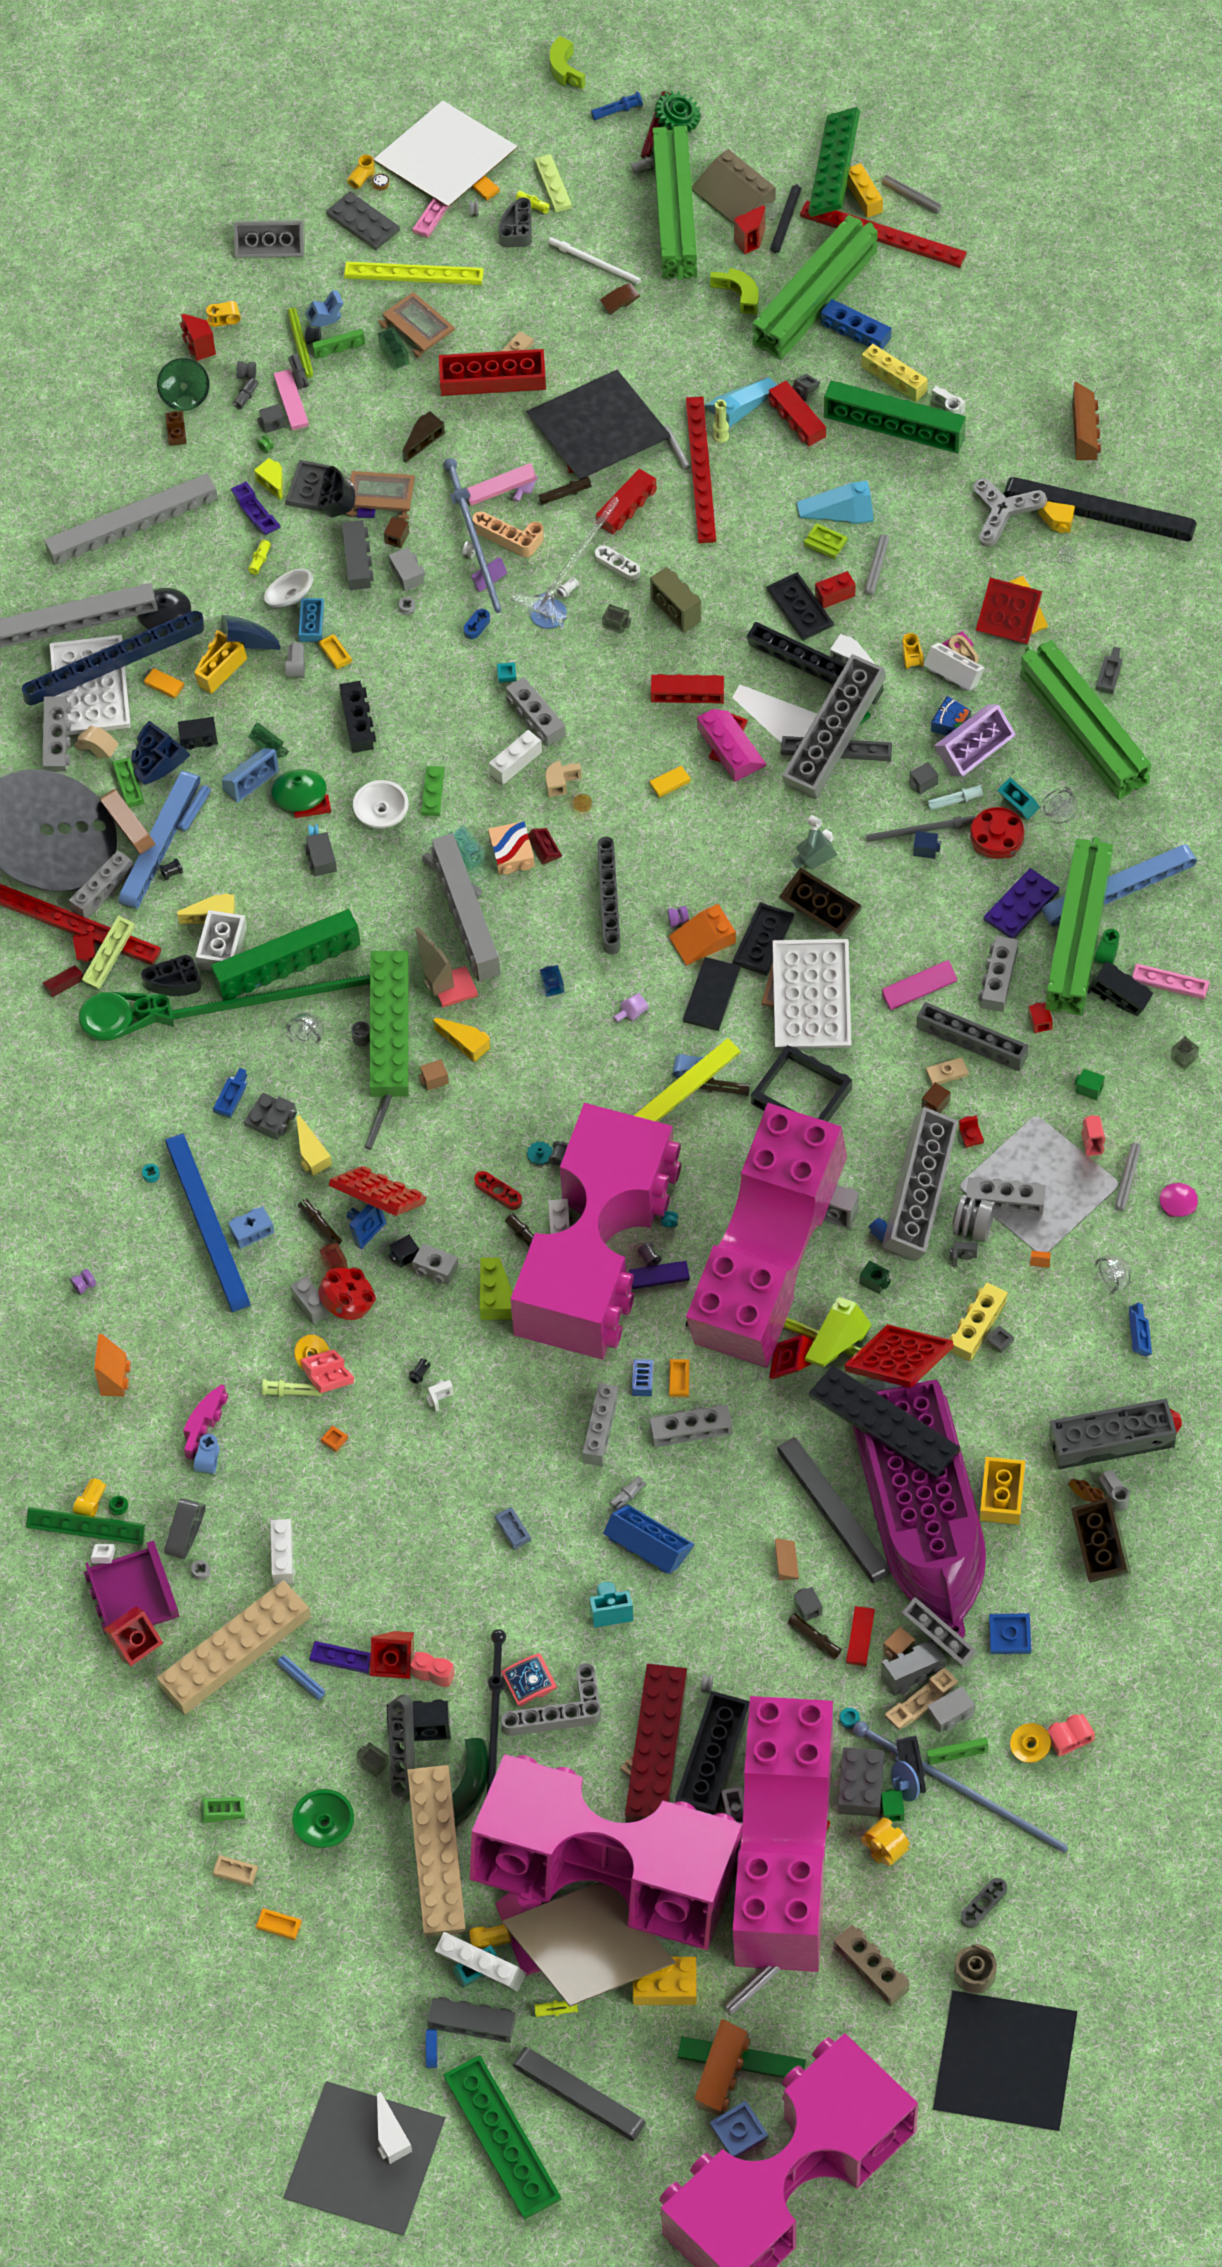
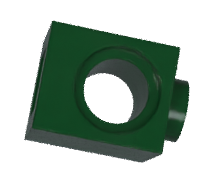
[859,1260,891,1294]

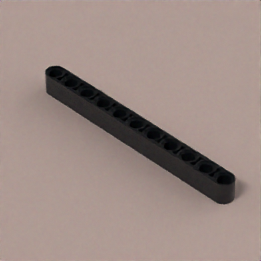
[1003,477,1197,542]

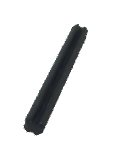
[770,184,802,253]

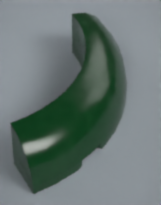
[452,1738,488,1826]

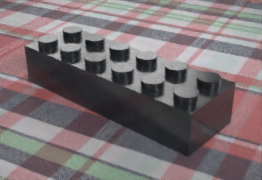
[675,1691,750,1815]

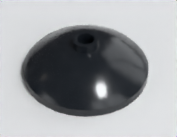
[138,587,191,630]

